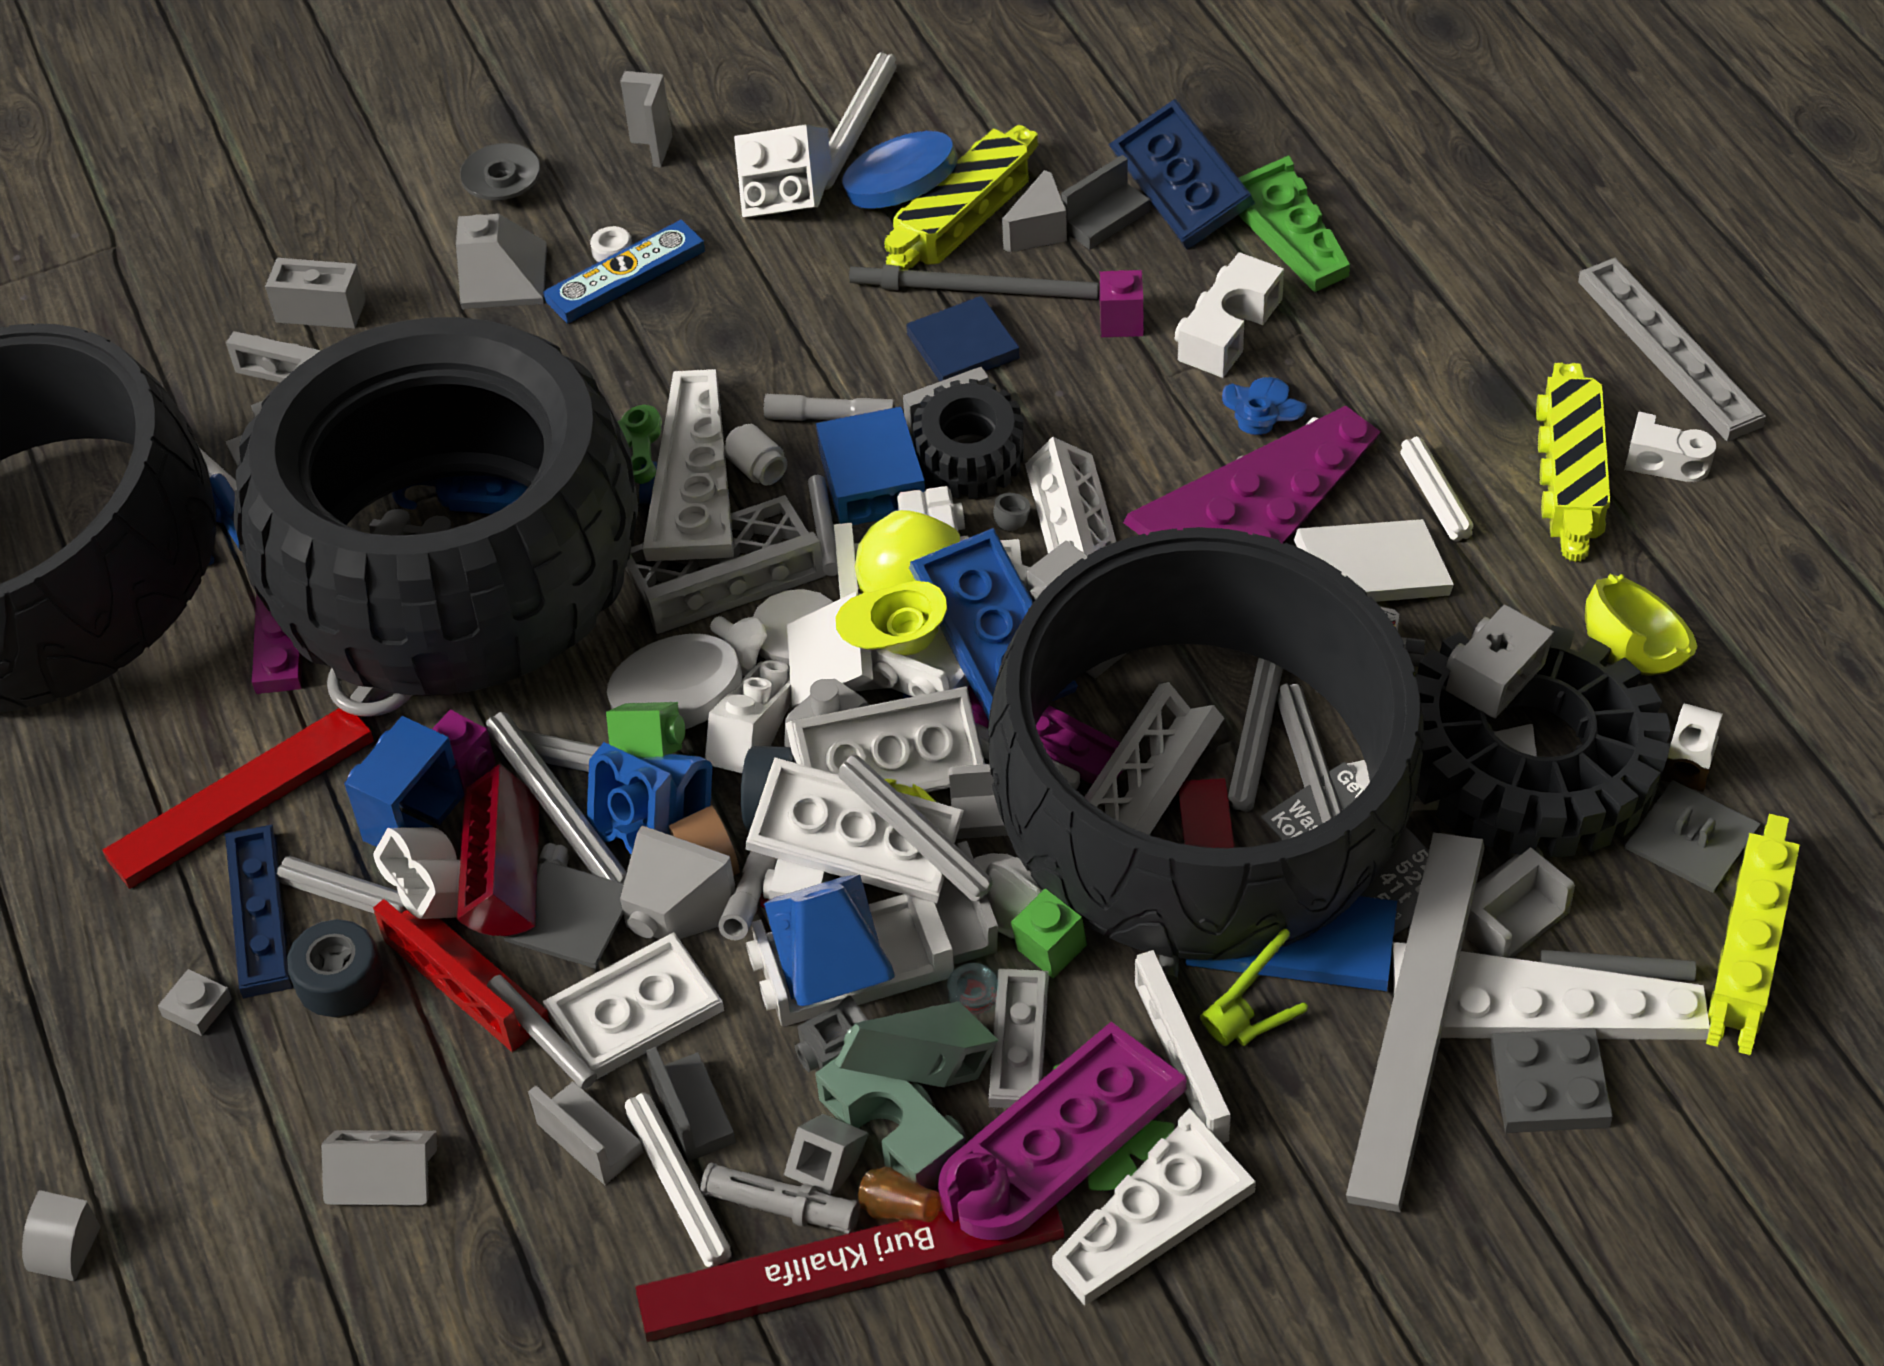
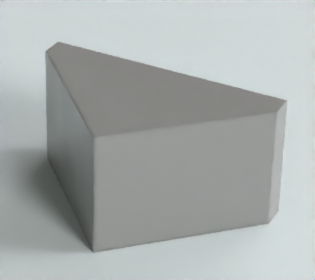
[1002,170,1067,252]

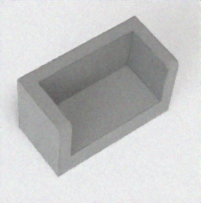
[265,258,366,329]
[1464,848,1575,958]

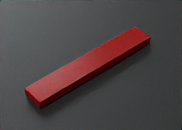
[102,708,374,889]

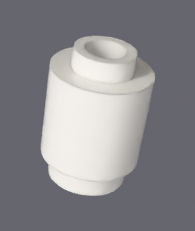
[724,424,787,485]

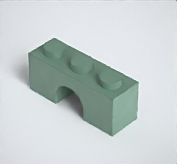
[815,1057,966,1201]

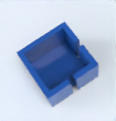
[344,716,465,847]

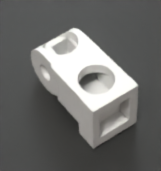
[1625,412,1716,482]

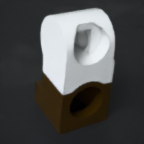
[1661,703,1723,792]

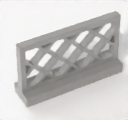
[625,495,826,634]

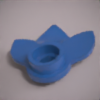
[1222,377,1307,435]

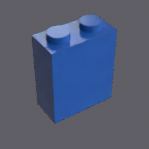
[816,406,925,525]

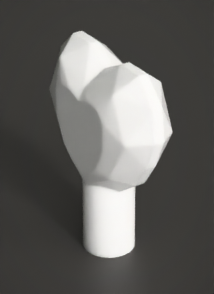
[710,616,767,676]

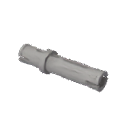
[701,1163,860,1234]

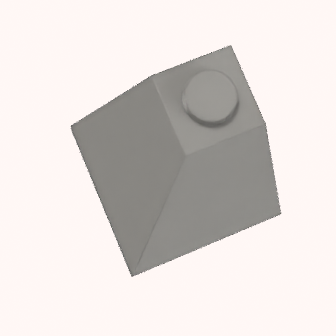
[456,214,547,309]
[620,825,736,939]

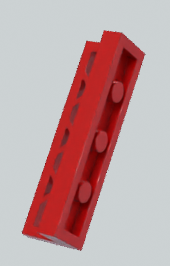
[373,899,550,1053]

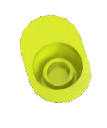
[835,581,947,656]

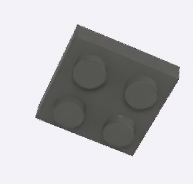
[1490,1028,1612,1133]

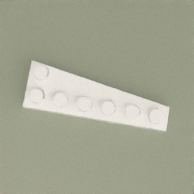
[643,369,734,561]
[1391,943,1709,1040]

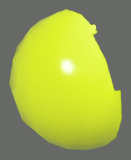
[854,510,960,594]
[1585,574,1698,676]

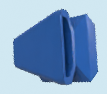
[587,742,713,855]
[764,875,895,1006]

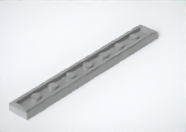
[1346,833,1484,1212]

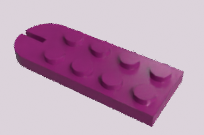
[938,1022,1187,1240]

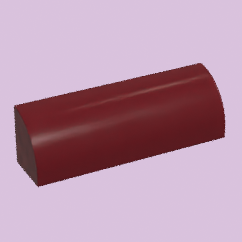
[457,764,539,936]

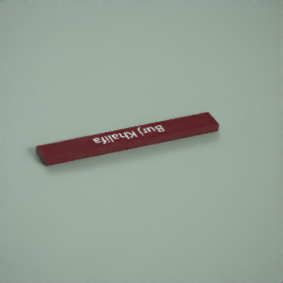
[635,1204,1064,1342]

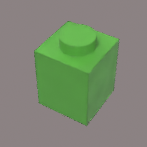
[606,702,685,758]
[1011,888,1087,979]

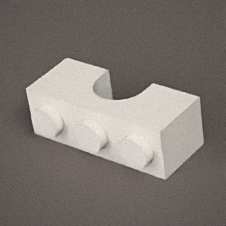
[1175,252,1284,378]

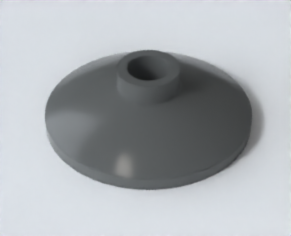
[460,143,540,200]

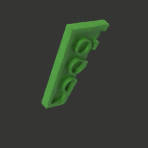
[1238,155,1350,292]

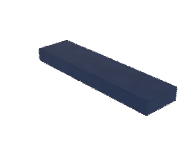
[225,824,292,999]

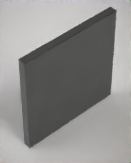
[1625,780,1760,894]
[504,861,624,968]

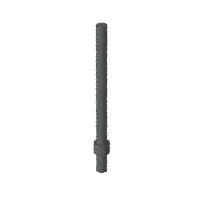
[849,264,1099,299]

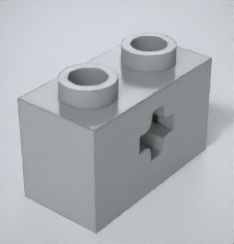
[1445,604,1554,718]

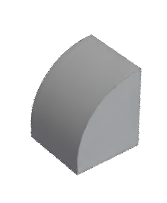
[784,1114,868,1195]
[22,1190,101,1282]

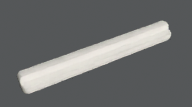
[625,1093,731,1268]

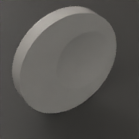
[607,634,743,729]

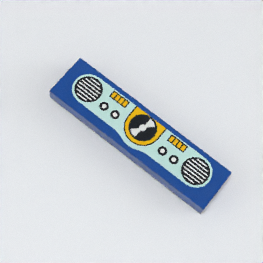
[544,220,705,324]

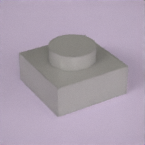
[158,969,232,1036]

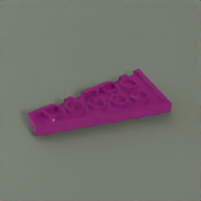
[1123,405,1381,544]

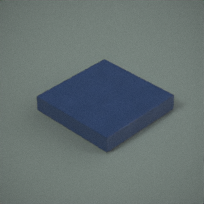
[906,296,1020,381]

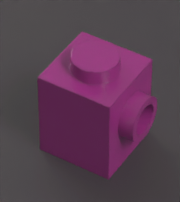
[1099,270,1143,338]
[432,709,496,794]

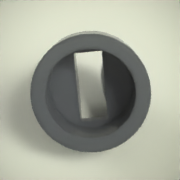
[993,493,1030,532]

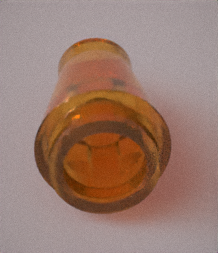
[858,1166,941,1222]

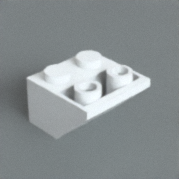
[734,125,832,218]

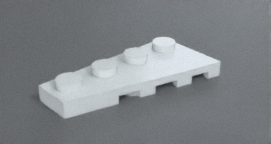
[1052,1108,1255,1306]

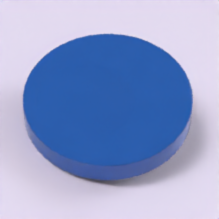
[842,131,958,208]

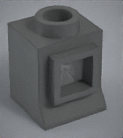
[795,995,868,1072]

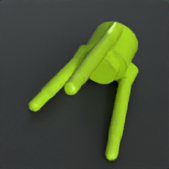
[1200,929,1308,1046]

